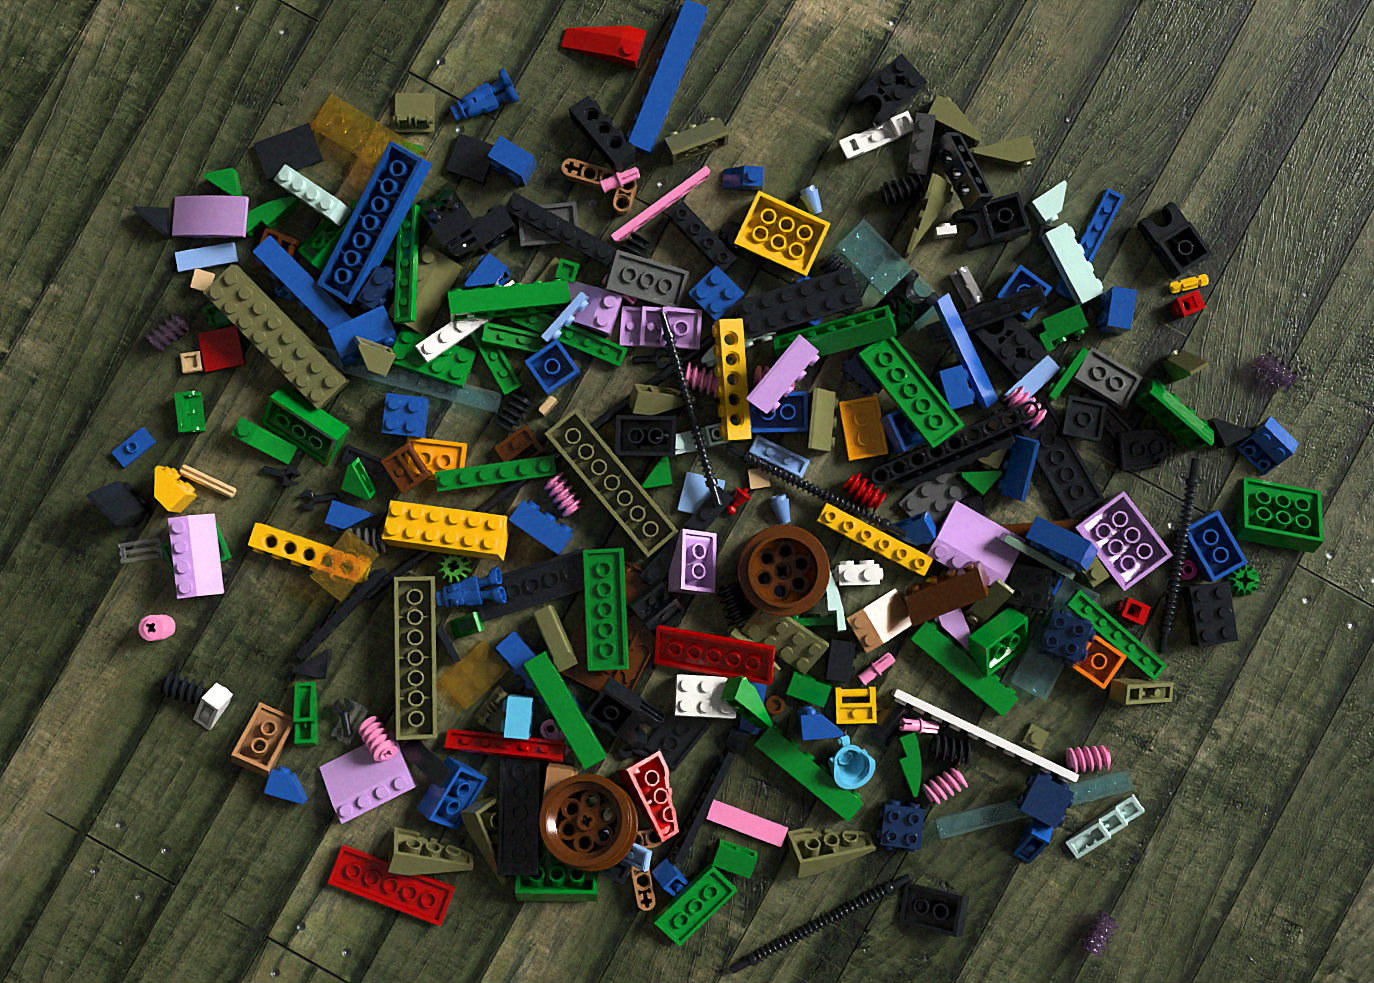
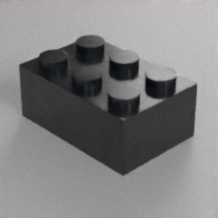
[1182,581,1239,646]

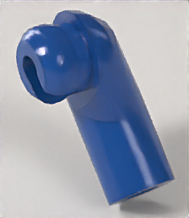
[274,285,297,301]

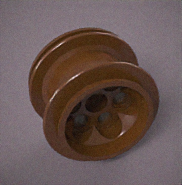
[736,525,830,617]
[539,774,638,872]

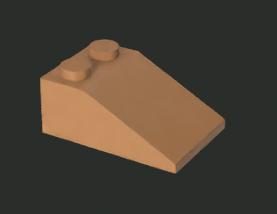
[845,588,912,653]
[231,702,295,778]

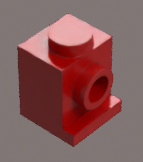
[1171,290,1206,319]
[1116,597,1151,625]

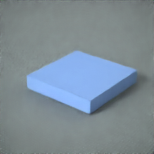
[678,472,725,520]

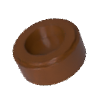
[765,695,785,715]

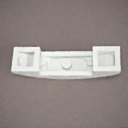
[838,111,914,159]

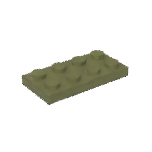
[740,608,829,674]

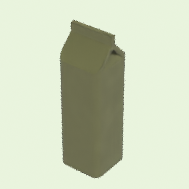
[533,605,578,672]

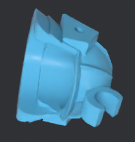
[828,735,875,789]

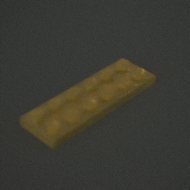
[311,93,426,168]

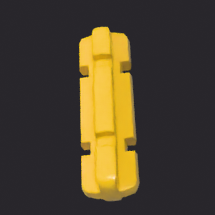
[1169,274,1209,294]

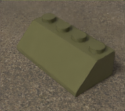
[387,245,463,335]

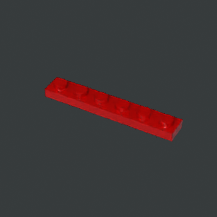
[444,729,567,763]

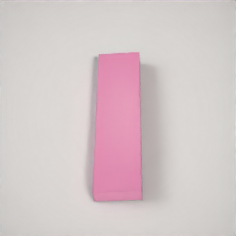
[706,799,788,847]

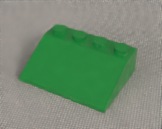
[1133,379,1214,451]
[1235,477,1324,553]
[515,838,598,902]

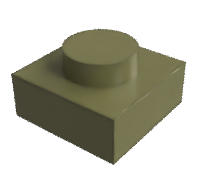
[1021,723,1049,751]

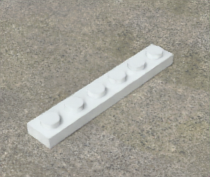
[415,280,514,363]

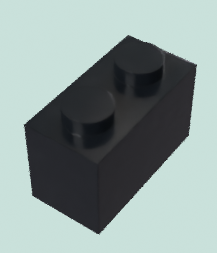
[824,639,858,683]

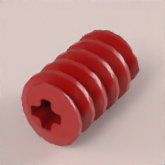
[841,473,886,514]

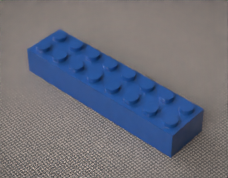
[317,141,432,305]

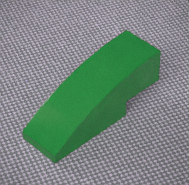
[246,196,301,237]
[293,682,318,747]
[897,731,921,797]

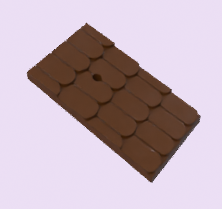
[556,560,682,693]

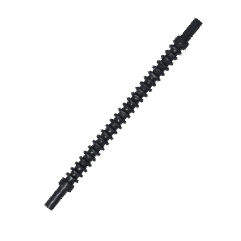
[658,312,722,507]
[725,444,908,538]
[1158,458,1200,653]
[730,874,911,974]

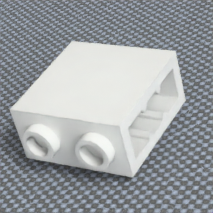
[832,560,883,585]

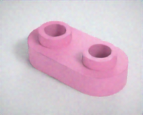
[540,719,571,755]

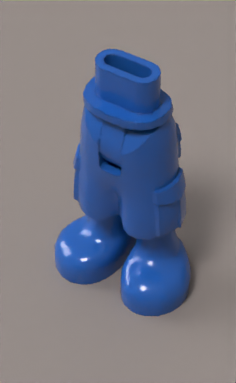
[450,68,520,120]
[435,567,507,608]

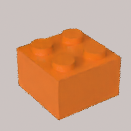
[1066,635,1127,689]

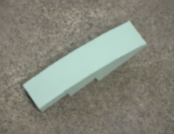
[825,571,846,632]
[1065,793,1145,859]

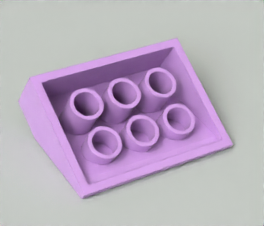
[746,334,820,414]
[1075,491,1173,591]
[926,501,1025,585]
[319,731,418,824]

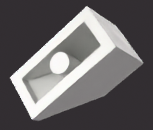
[193,683,233,731]

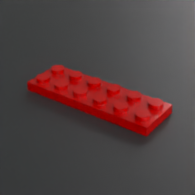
[654,625,775,686]
[328,844,456,926]

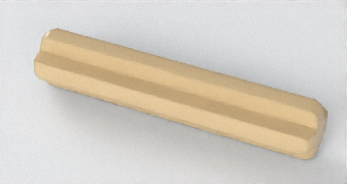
[179,465,236,498]

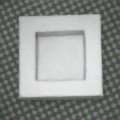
[933,223,957,239]

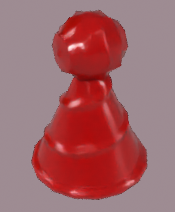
[726,487,752,515]

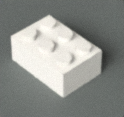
[673,674,736,719]

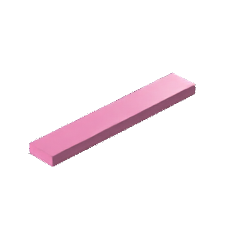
[611,166,710,245]

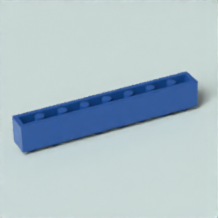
[626,0,708,157]

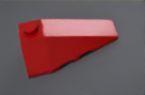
[561,26,647,69]
[618,750,679,842]

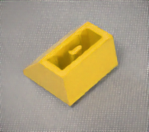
[154,466,197,513]

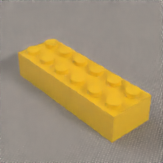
[382,500,512,561]

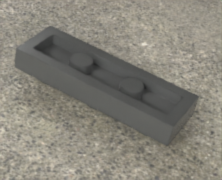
[907,112,936,175]

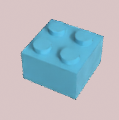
[501,694,535,740]

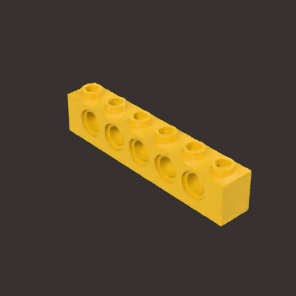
[712,319,752,442]
[816,503,933,576]
[248,522,373,586]

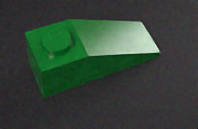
[231,417,298,465]
[720,676,773,728]

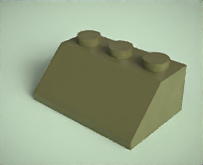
[664,117,729,165]
[805,388,839,453]

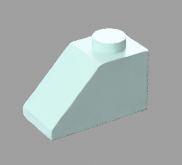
[1028,180,1067,224]

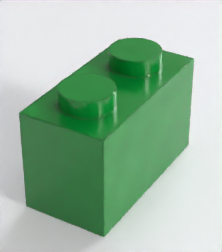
[1042,304,1089,345]

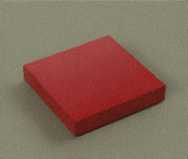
[198,326,246,373]

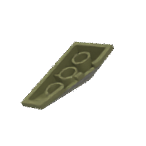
[904,173,953,257]
[460,794,516,885]
[388,827,474,875]
[787,828,876,878]

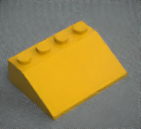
[734,191,831,277]

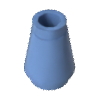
[799,185,822,215]
[769,494,791,524]

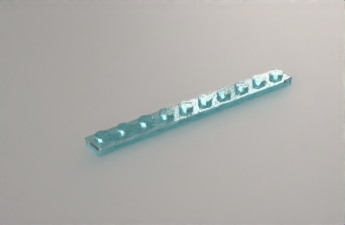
[316,345,503,413]
[935,769,1134,839]

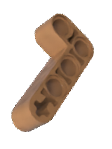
[562,158,637,216]
[631,826,662,911]

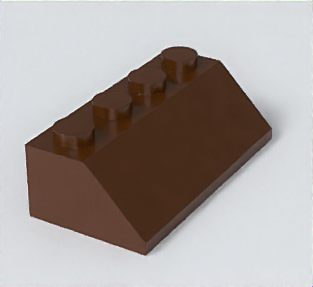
[905,560,990,626]

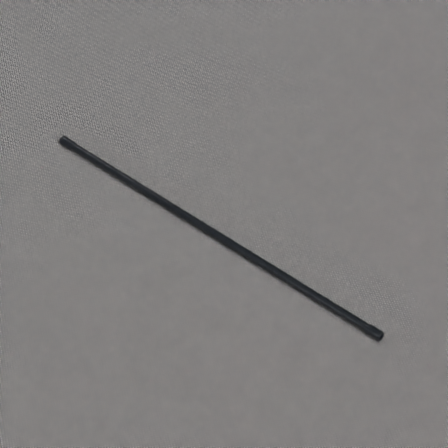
[367,313,741,601]

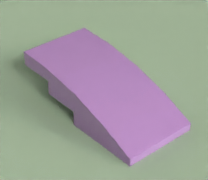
[172,195,249,239]
[619,306,702,350]

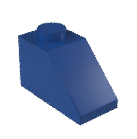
[722,166,764,192]
[325,500,374,532]
[888,511,938,546]
[264,766,308,804]
[1013,818,1053,863]
[651,859,690,897]

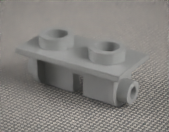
[949,266,985,309]

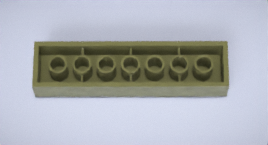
[203,264,350,409]
[545,408,679,557]
[392,576,437,740]

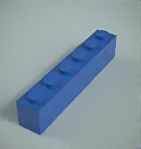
[252,235,352,334]
[496,631,593,725]

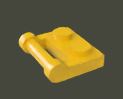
[835,687,877,724]

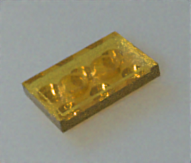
[310,529,380,602]
[439,640,510,710]

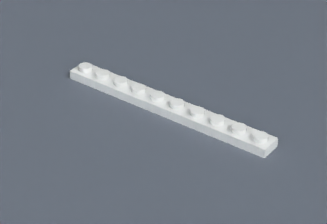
[891,688,1079,783]

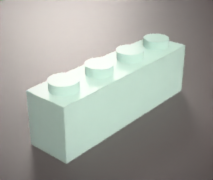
[274,164,351,227]
[1041,223,1103,305]

